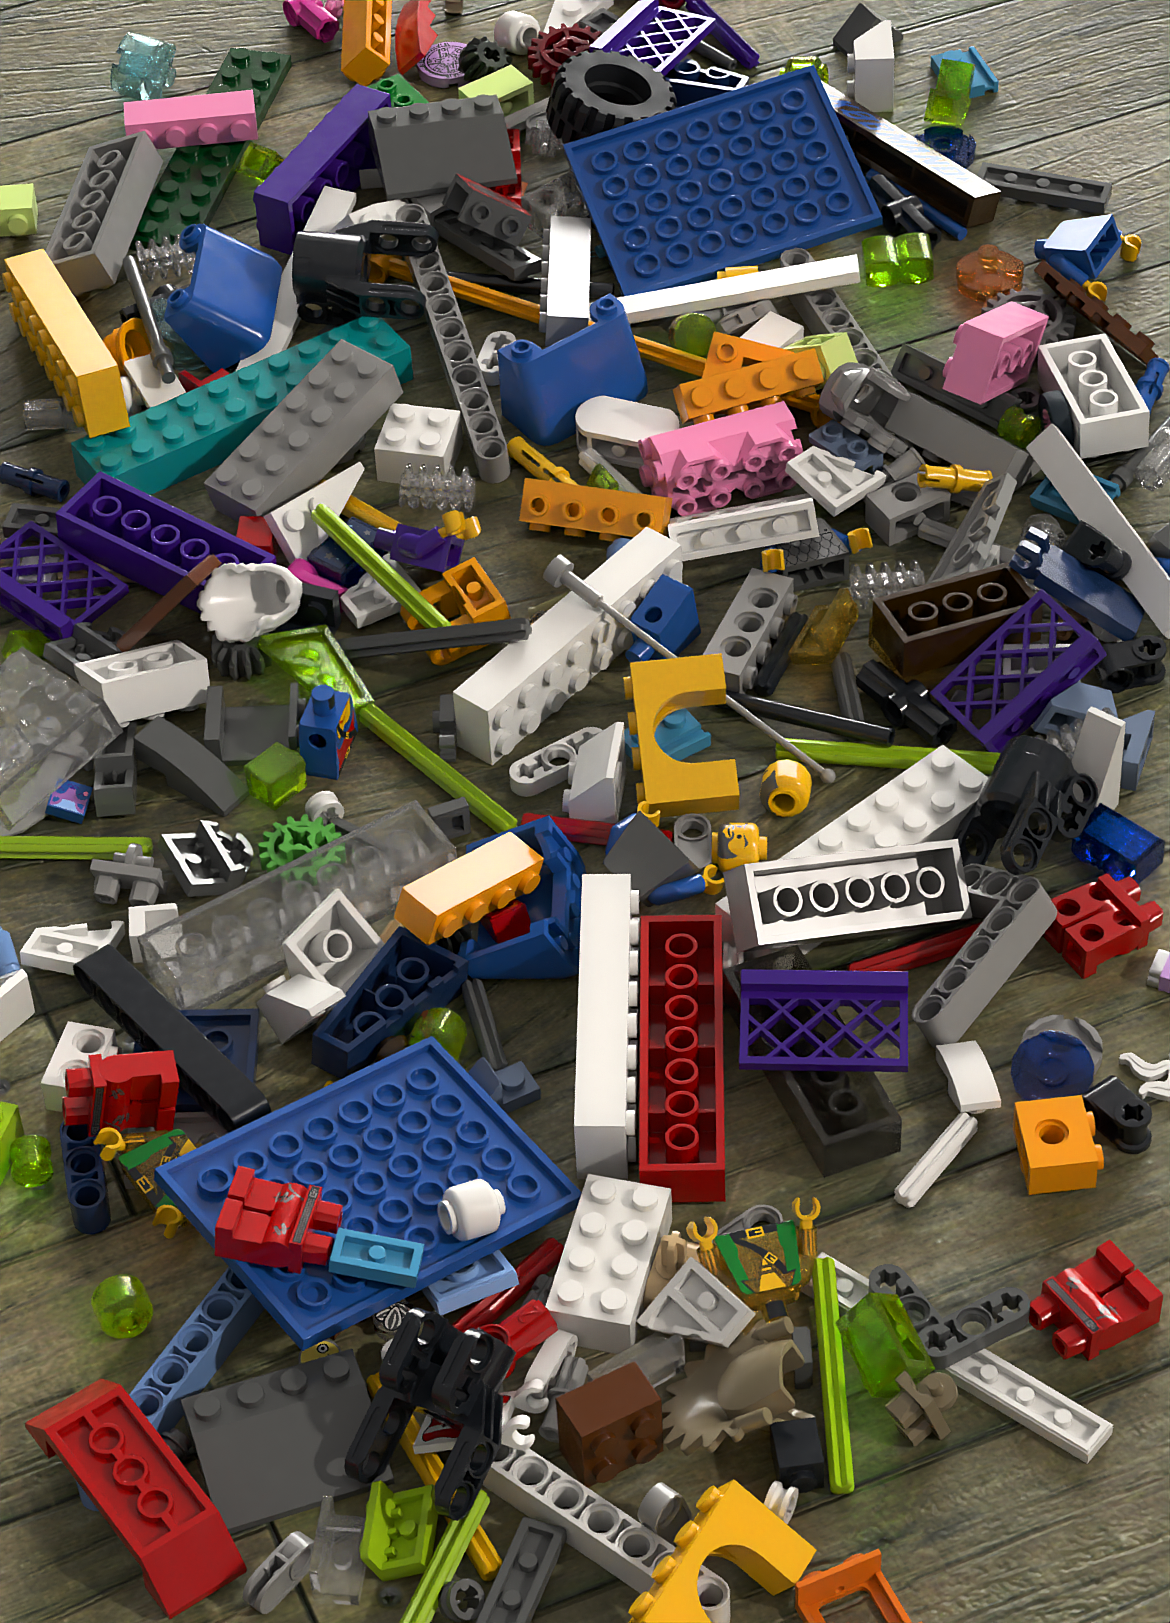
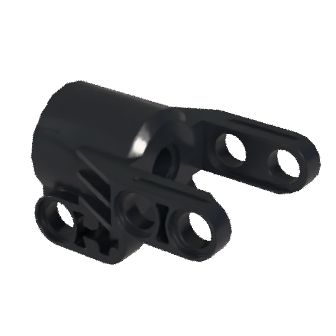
[292,220,439,326]
[952,735,1098,875]
[344,1307,516,1521]

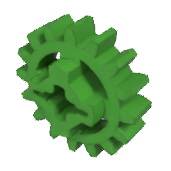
[258,814,345,889]

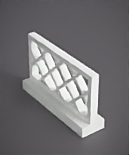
[668,493,819,561]

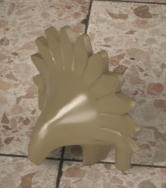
[662,1316,815,1456]

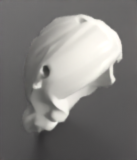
[197,563,302,643]

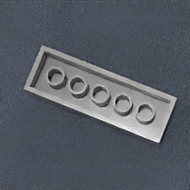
[45,131,163,297]
[204,339,403,522]
[723,839,972,953]

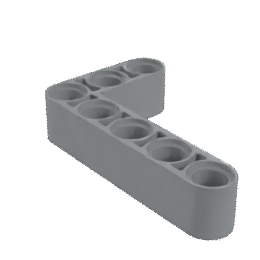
[912,864,1058,1049]

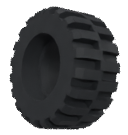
[546,50,677,145]

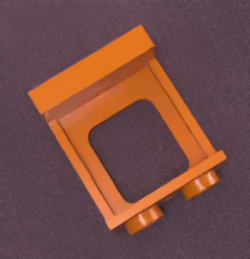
[795,1549,922,1623]

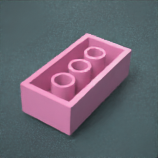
[942,301,1049,405]

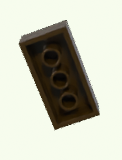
[872,562,1043,678]

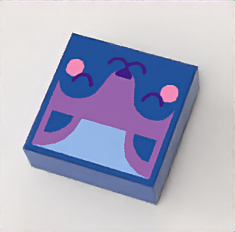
[45,777,93,824]

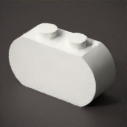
[575,395,679,469]

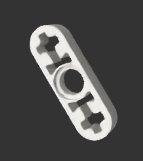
[509,727,603,797]

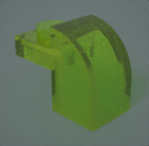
[924,59,976,128]

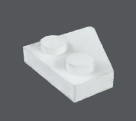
[785,446,886,517]
[340,553,421,629]
[20,920,125,975]
[636,1257,756,1348]

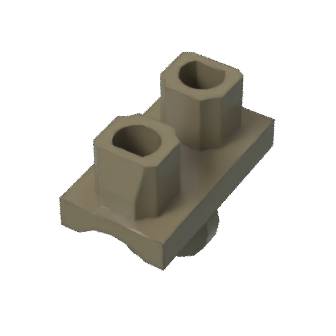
[885,1371,958,1447]

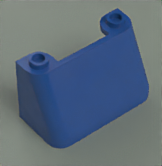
[164,224,282,373]
[497,293,648,446]
[457,815,586,979]

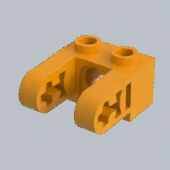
[702,331,794,415]
[400,557,511,666]

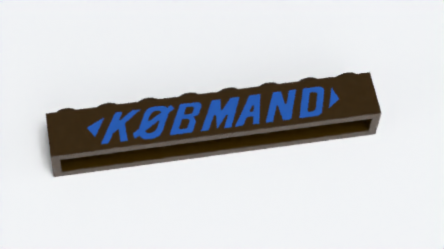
[821,81,1002,228]

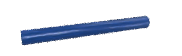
[866,169,967,240]

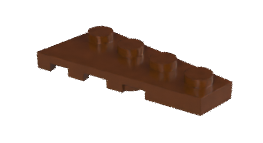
[1034,260,1159,366]

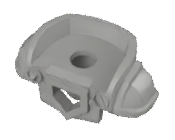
[818,362,911,459]

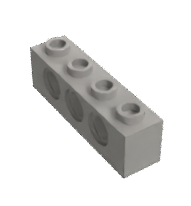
[703,568,798,694]

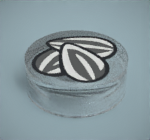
[373,1299,414,1341]

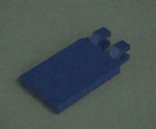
[1008,526,1145,641]

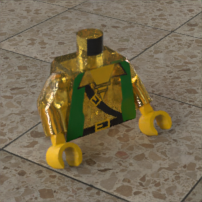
[93,1127,219,1239]
[687,1197,821,1323]

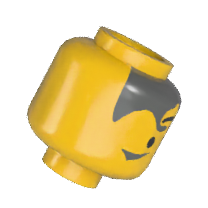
[760,759,812,817]
[712,822,767,873]

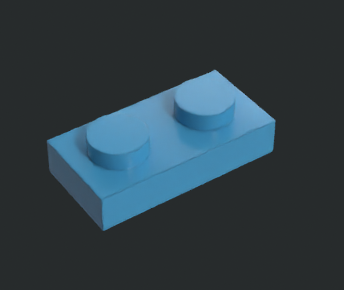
[329,1228,424,1288]

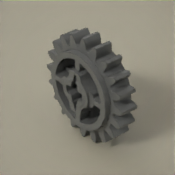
[981,287,1076,356]

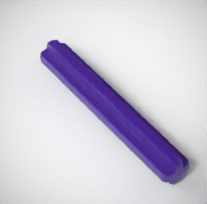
[685,0,760,69]

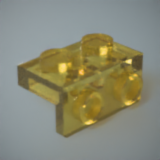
[788,588,860,665]

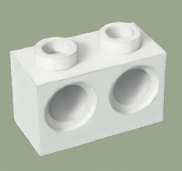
[41,1021,122,1112]

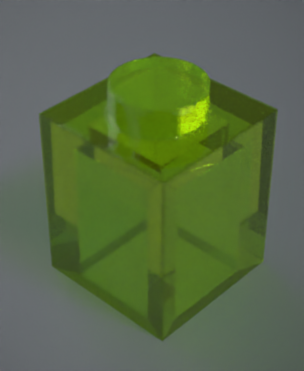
[244,741,307,811]

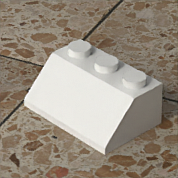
[74,640,210,728]

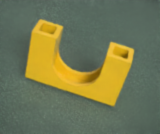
[623,653,740,818]
[628,1479,817,1623]

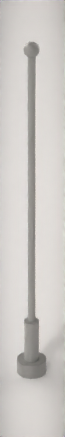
[543,555,836,784]

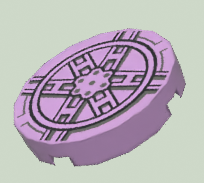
[417,42,471,88]

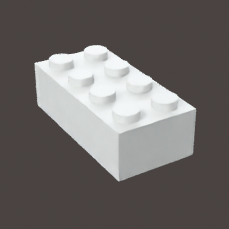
[1038,334,1150,459]
[545,1174,672,1356]

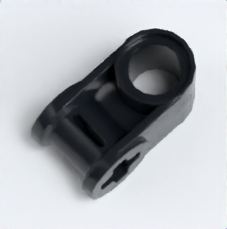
[1061,520,1132,581]
[1094,635,1167,694]
[1082,1075,1152,1154]

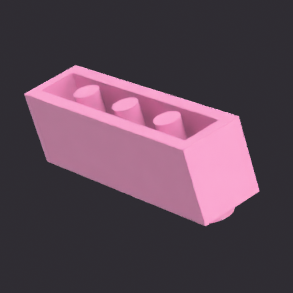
[124,90,258,149]

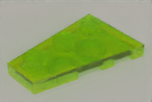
[257,625,375,715]

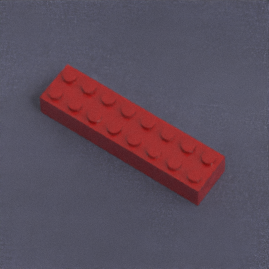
[639,915,726,1202]

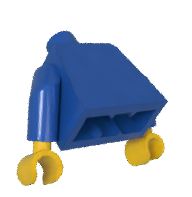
[1034,214,1141,301]

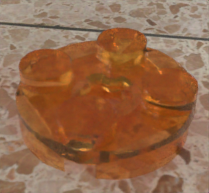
[956,244,1024,302]

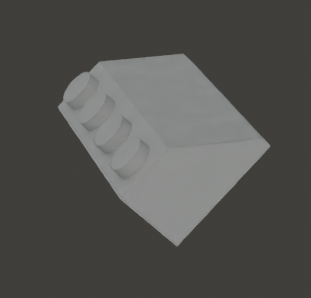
[885,391,1041,493]

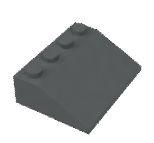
[368,94,518,200]
[181,1348,395,1534]

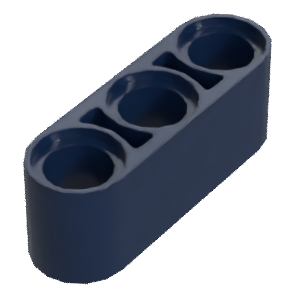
[60,1121,111,1234]

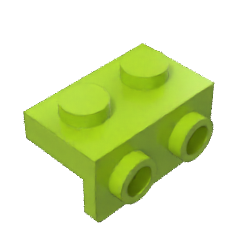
[359,1480,439,1582]

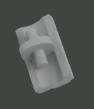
[90,843,168,907]

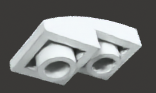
[936,1040,1001,1114]

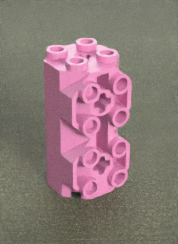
[638,401,803,516]

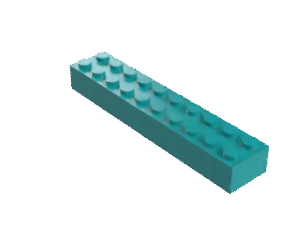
[71,316,413,495]

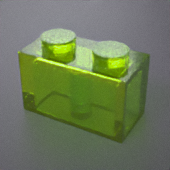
[835,1292,935,1398]

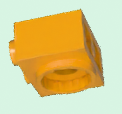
[1013,1095,1104,1195]

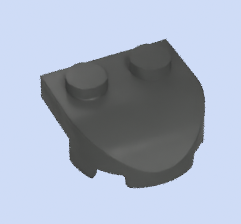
[42,622,135,680]
[157,821,253,897]

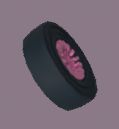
[1038,390,1074,447]

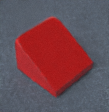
[479,899,531,944]

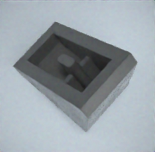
[833,3,903,57]

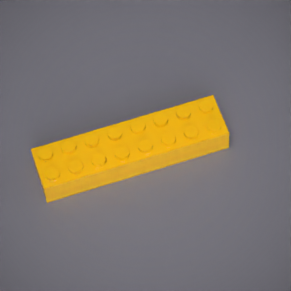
[2,249,130,438]

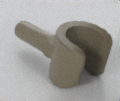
[445,0,463,14]

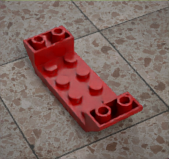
[25,1379,247,1620]

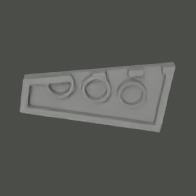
[927,472,1017,584]

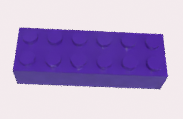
[253,84,391,255]
[55,471,277,614]

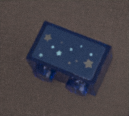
[306,516,388,589]

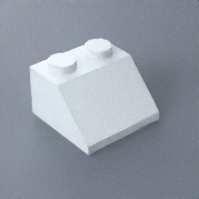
[847,20,894,112]
[562,722,626,824]
[282,888,385,994]

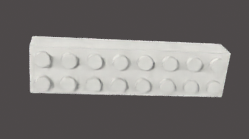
[453,527,683,766]
[715,745,988,970]
[574,874,640,1179]

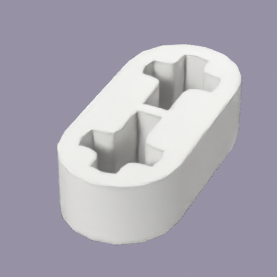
[477,331,516,386]
[524,1329,578,1400]

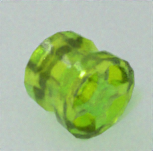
[997,405,1041,449]
[9,1135,54,1187]

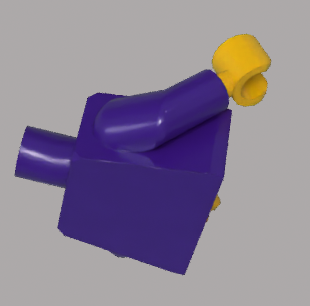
[374,510,481,572]

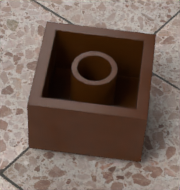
[556,1361,664,1488]

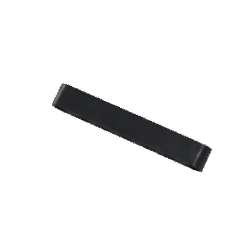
[73,944,272,1133]

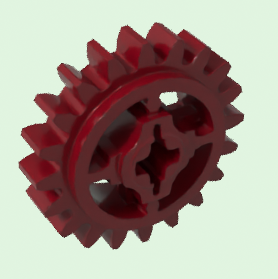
[527,23,602,90]

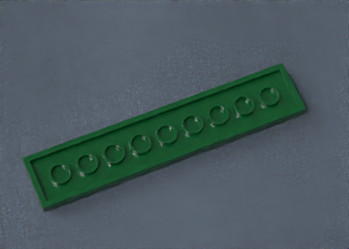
[129,48,292,258]

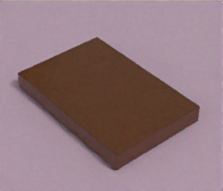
[116,554,222,652]

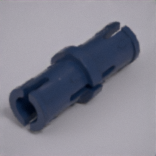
[0,461,70,502]

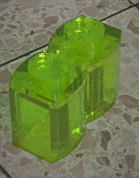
[861,232,934,287]

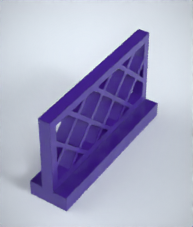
[590,0,716,76]
[0,520,129,642]
[930,588,1107,753]
[739,969,908,1072]

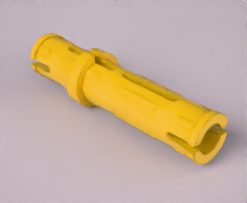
[507,436,578,485]

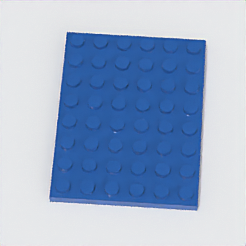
[563,64,883,297]
[154,1036,582,1351]

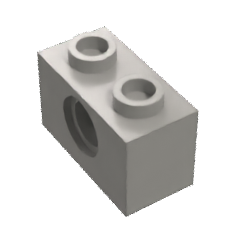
[865,471,951,546]

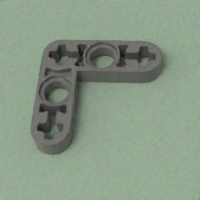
[868,1264,1030,1370]

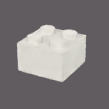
[374,403,463,489]

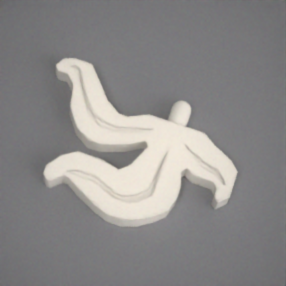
[1119,1053,1170,1102]

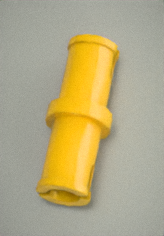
[917,464,993,494]

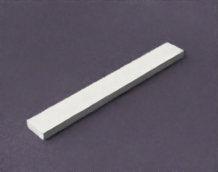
[236,186,356,371]
[588,254,860,324]
[1026,424,1170,639]
[796,1252,1113,1464]

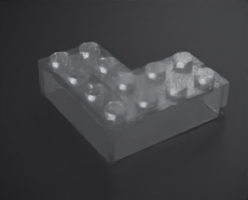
[0,647,123,831]

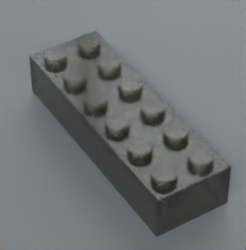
[722,945,902,1178]

